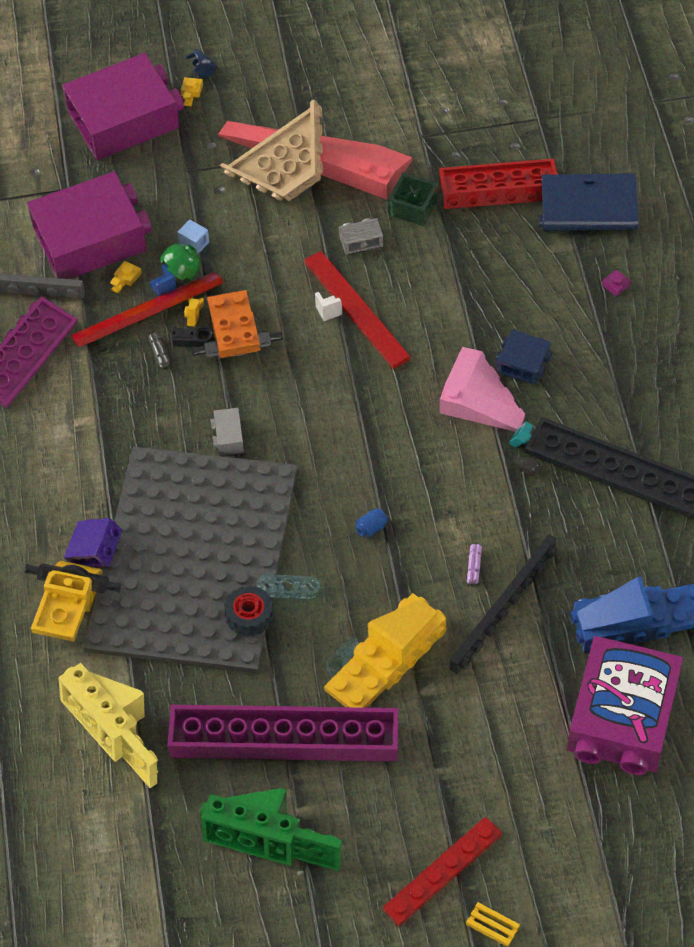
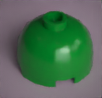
[160,244,200,282]

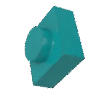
[509,422,533,448]

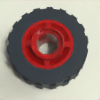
[224,586,273,636]

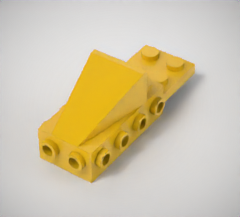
[324,593,447,708]

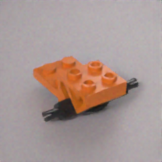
[192,290,283,358]

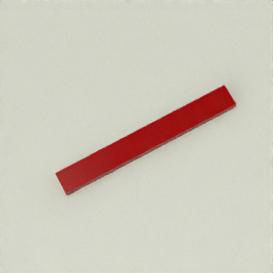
[304,251,410,369]
[71,272,223,347]

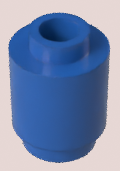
[355,508,388,538]

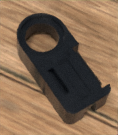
[172,326,213,347]

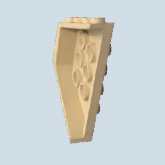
[219,100,323,201]

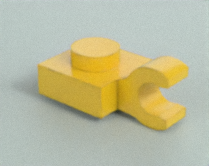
[181,77,203,106]
[110,261,142,293]
[184,297,204,327]

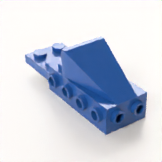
[570,577,694,653]

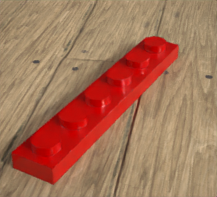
[383,817,502,927]

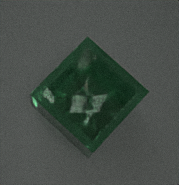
[388,172,439,226]

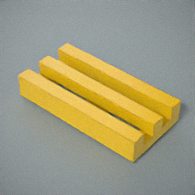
[466,902,520,947]

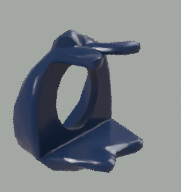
[185,49,217,79]

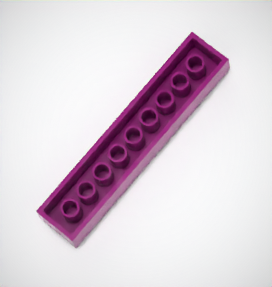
[167,705,399,761]

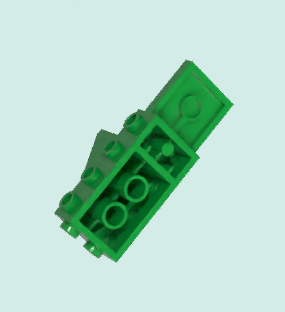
[200,788,342,871]

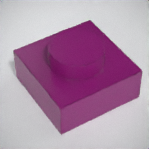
[602,270,631,297]

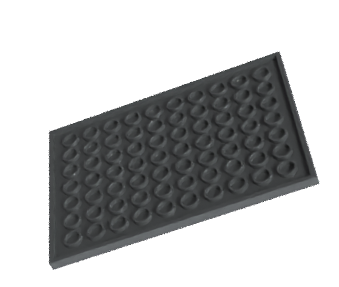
[83,447,297,673]

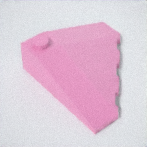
[440,347,525,432]

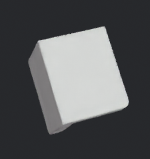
[315,292,342,321]

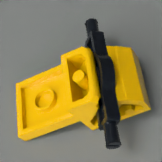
[25,561,121,642]

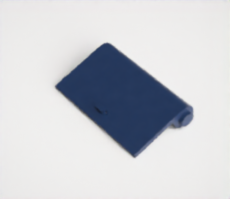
[539,173,638,231]

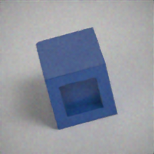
[149,264,177,297]

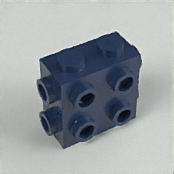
[495,330,553,385]

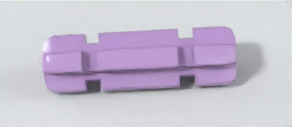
[467,544,482,585]

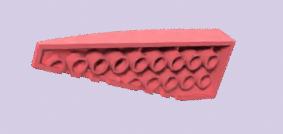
[218,121,413,200]

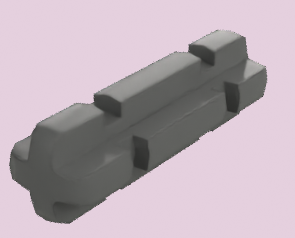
[148,333,170,368]

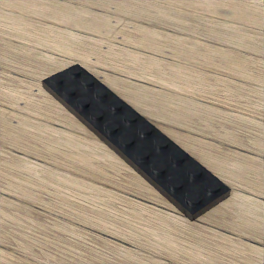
[524,417,694,519]

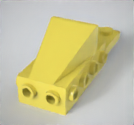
[59,663,158,788]

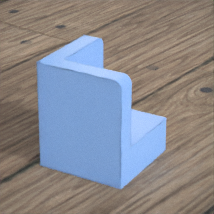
[177,220,209,254]

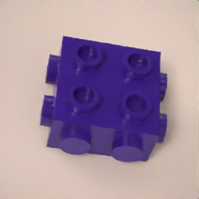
[64,518,122,568]

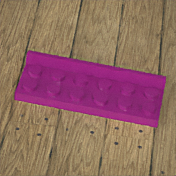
[0,296,78,409]

